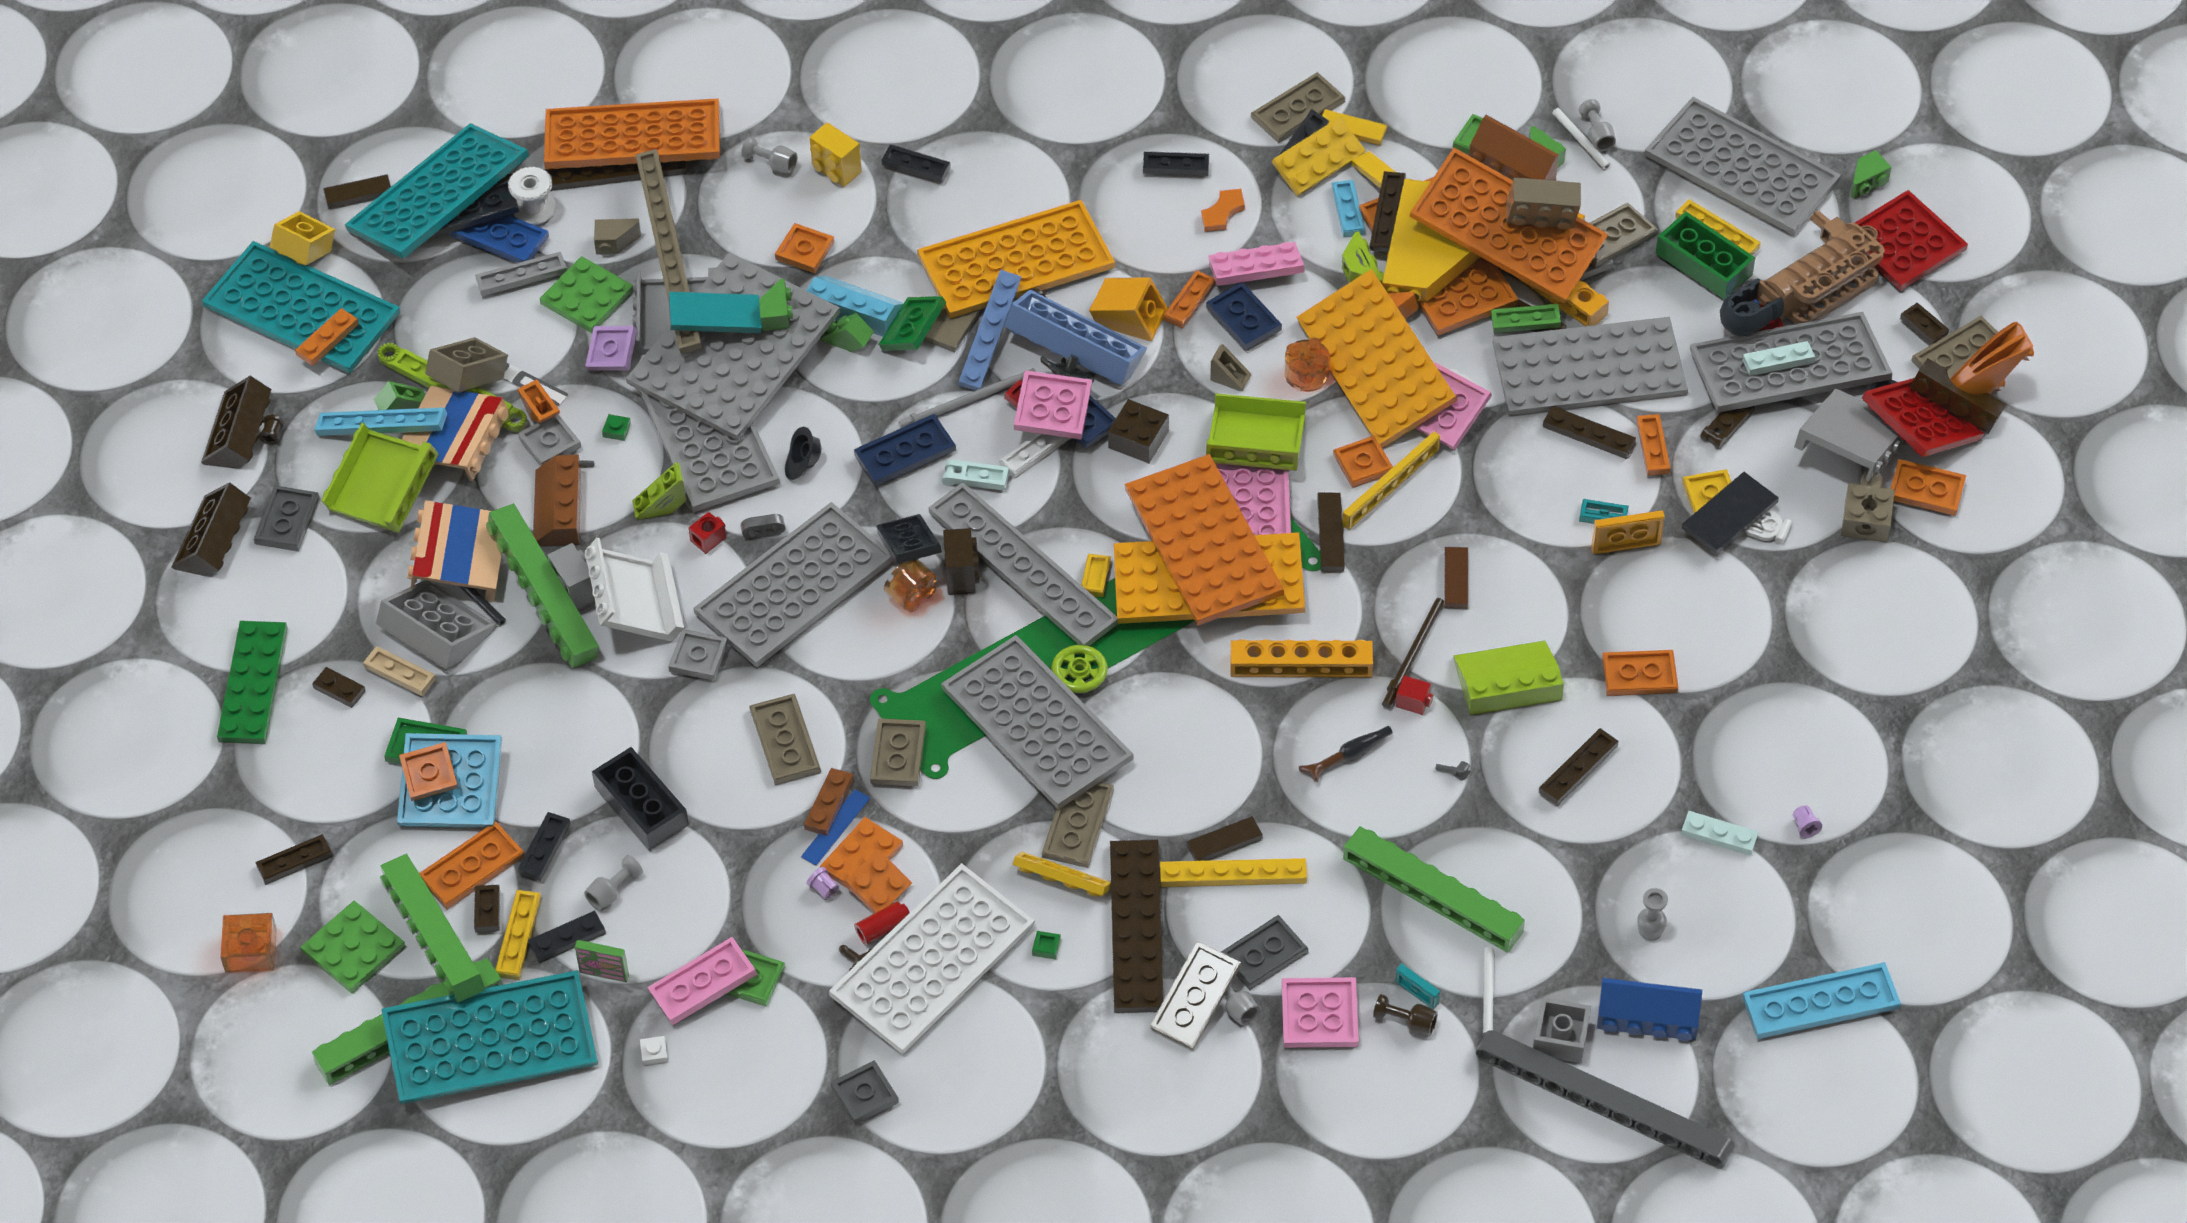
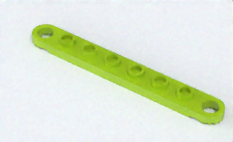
[377,343,528,432]

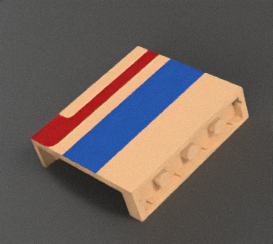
[401,386,509,481]
[407,500,502,602]

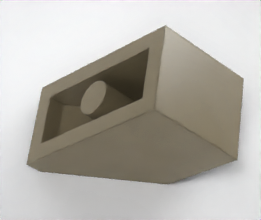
[594,218,641,255]

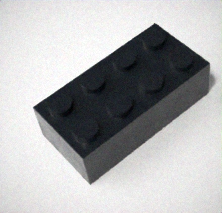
[592,747,689,850]

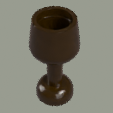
[1373,994,1438,1035]

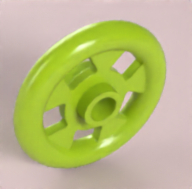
[1051,645,1108,693]

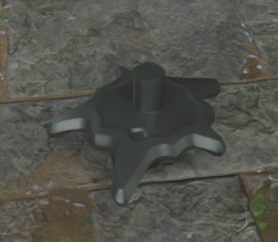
[1040,355,1096,383]

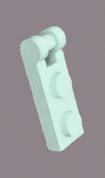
[942,459,1009,491]

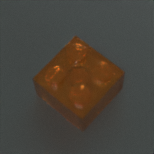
[220,913,277,972]

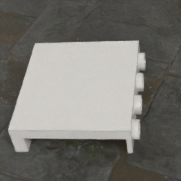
[585,538,684,641]

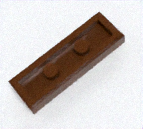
[1444,547,1468,609]

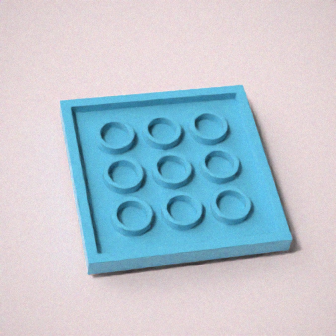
[397,733,502,828]

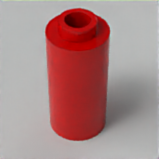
[854,901,910,945]

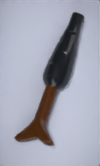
[1299,726,1393,782]

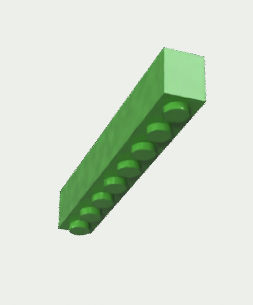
[486,503,599,668]
[1343,826,1525,953]
[380,853,485,1002]
[312,958,503,1086]

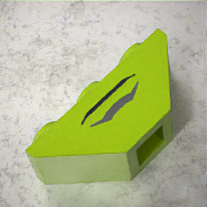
[1342,231,1384,284]
[632,462,686,520]

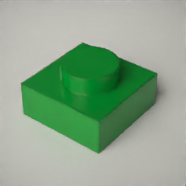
[602,414,631,441]

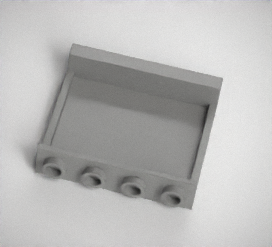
[632,267,717,354]
[1794,388,1906,481]

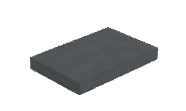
[253,485,319,552]
[1221,915,1308,991]

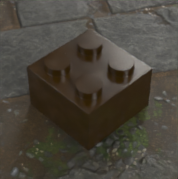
[1108,399,1169,464]
[943,528,980,595]

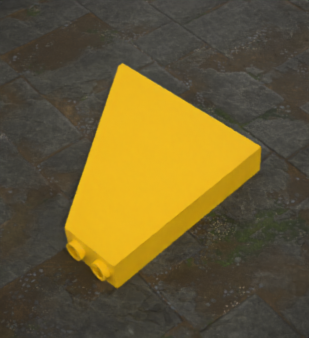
[1382,179,1480,302]

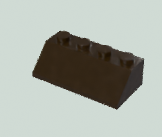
[201,375,272,469]
[171,482,251,576]

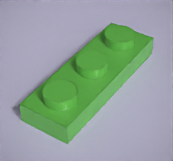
[1491,304,1561,333]

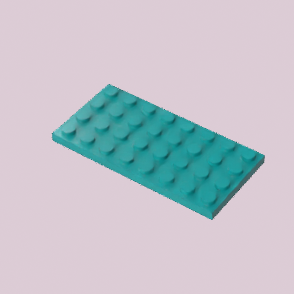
[344,123,529,259]
[202,241,401,374]
[381,970,598,1105]

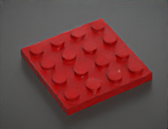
[1855,190,1968,291]
[1861,378,1984,457]

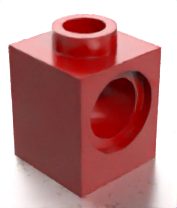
[688,512,726,554]

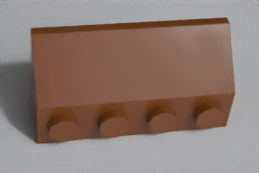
[1469,114,1559,181]
[533,454,582,546]

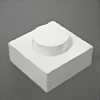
[640,1036,668,1066]

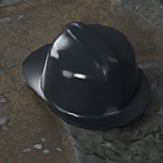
[785,426,822,480]

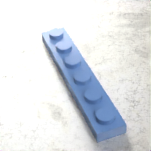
[958,270,1021,391]

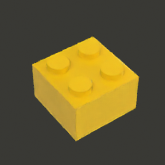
[809,122,862,187]
[270,211,336,265]

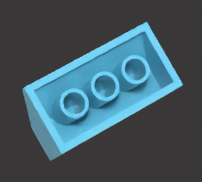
[806,275,904,337]

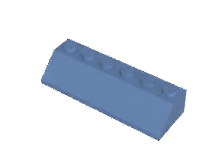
[1004,290,1147,385]

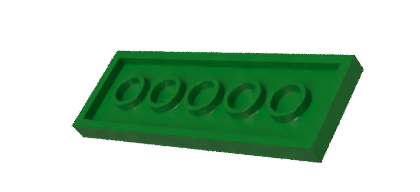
[217,621,288,744]

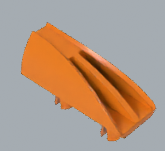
[1950,321,2034,395]

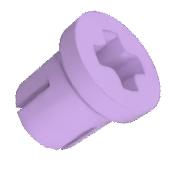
[1792,805,1822,838]
[807,867,839,899]

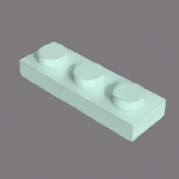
[1742,341,1815,376]
[1681,811,1759,856]

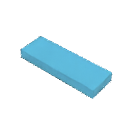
[1332,180,1365,237]

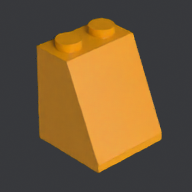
[1089,277,1168,341]

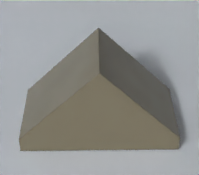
[1210,344,1252,391]

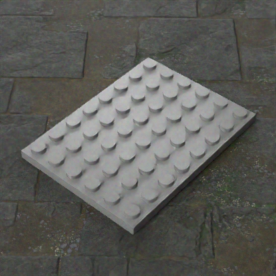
[626,252,840,441]

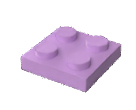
[585,326,638,371]

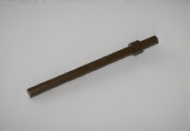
[1382,598,1444,708]

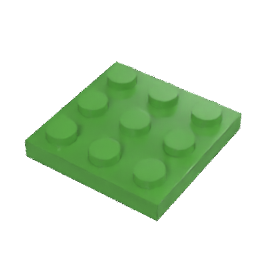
[539,256,633,333]
[300,900,406,994]

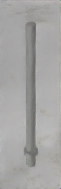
[899,368,1036,428]

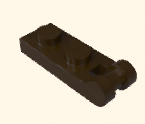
[1700,406,1755,449]

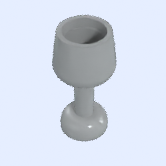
[1579,99,1616,151]
[741,137,798,173]
[584,855,643,910]
[1637,888,1668,940]
[1225,986,1259,1025]

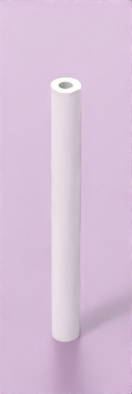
[1553,108,1611,170]
[1483,947,1494,1036]

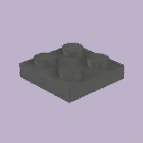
[831,1060,899,1125]

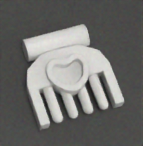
[1747,510,1792,544]

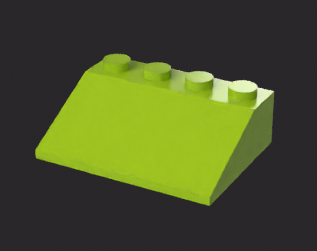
[1453,640,1564,715]

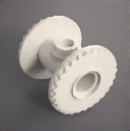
[508,167,556,225]

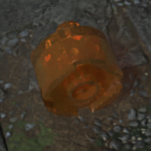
[1284,338,1330,392]
[884,559,937,613]

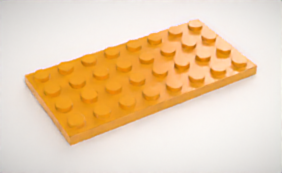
[917,200,1115,318]
[1296,269,1458,448]
[1113,533,1305,624]

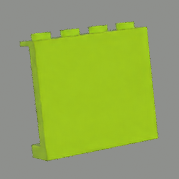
[1206,393,1306,471]
[321,423,439,533]

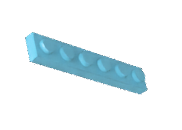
[314,407,447,436]

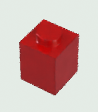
[1396,675,1434,715]

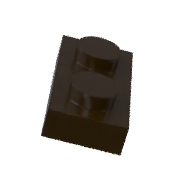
[1900,302,1949,345]
[312,667,366,708]
[474,885,500,933]

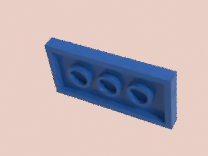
[450,215,549,263]

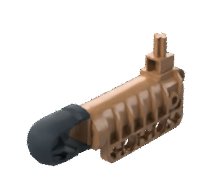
[1720,210,1884,336]

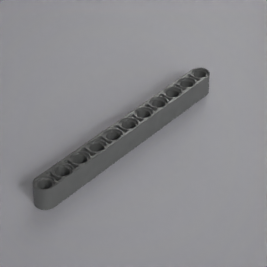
[1475,1030,1735,1169]

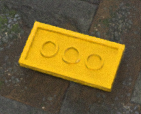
[1272,117,1366,196]

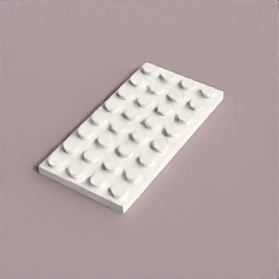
[829,863,1035,1055]

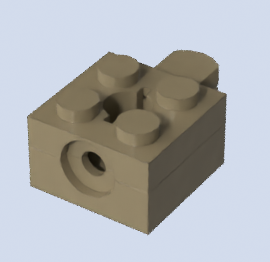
[1841,471,1895,543]

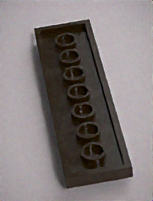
[1110,840,1163,1013]

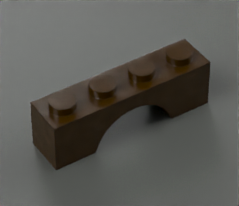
[1910,358,2007,434]

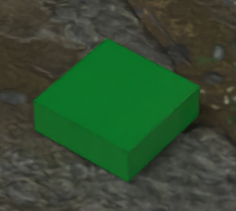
[1032,931,1061,960]

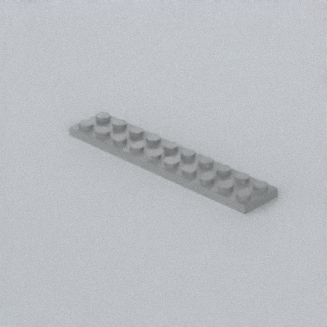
[928,482,1118,646]

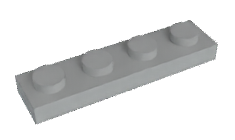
[475,251,567,296]

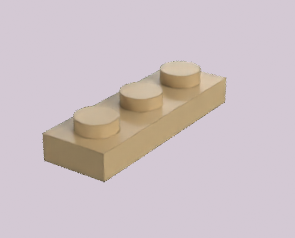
[363,646,436,697]

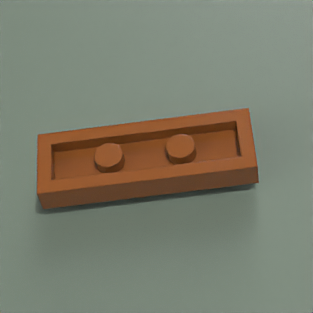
[804,768,854,836]

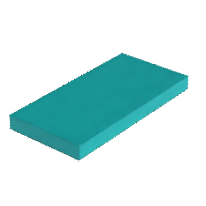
[668,292,762,333]

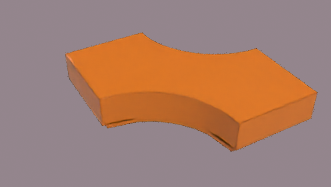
[1201,188,1245,232]

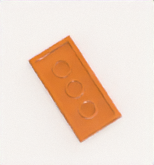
[419,821,525,910]

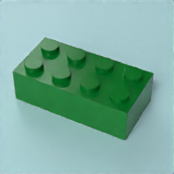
[1655,211,1755,300]

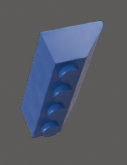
[1596,978,1703,1041]

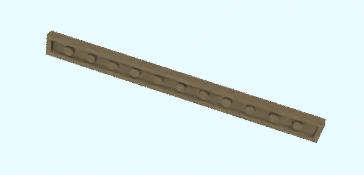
[636,149,702,354]

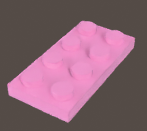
[1208,242,1305,286]
[647,937,757,1026]

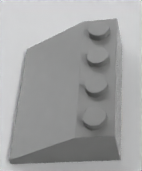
[376,580,497,669]

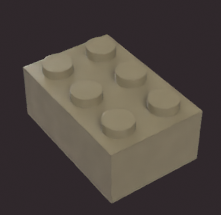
[1506,177,1581,229]
[425,337,508,392]

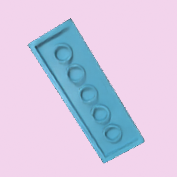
[1742,962,1901,1039]

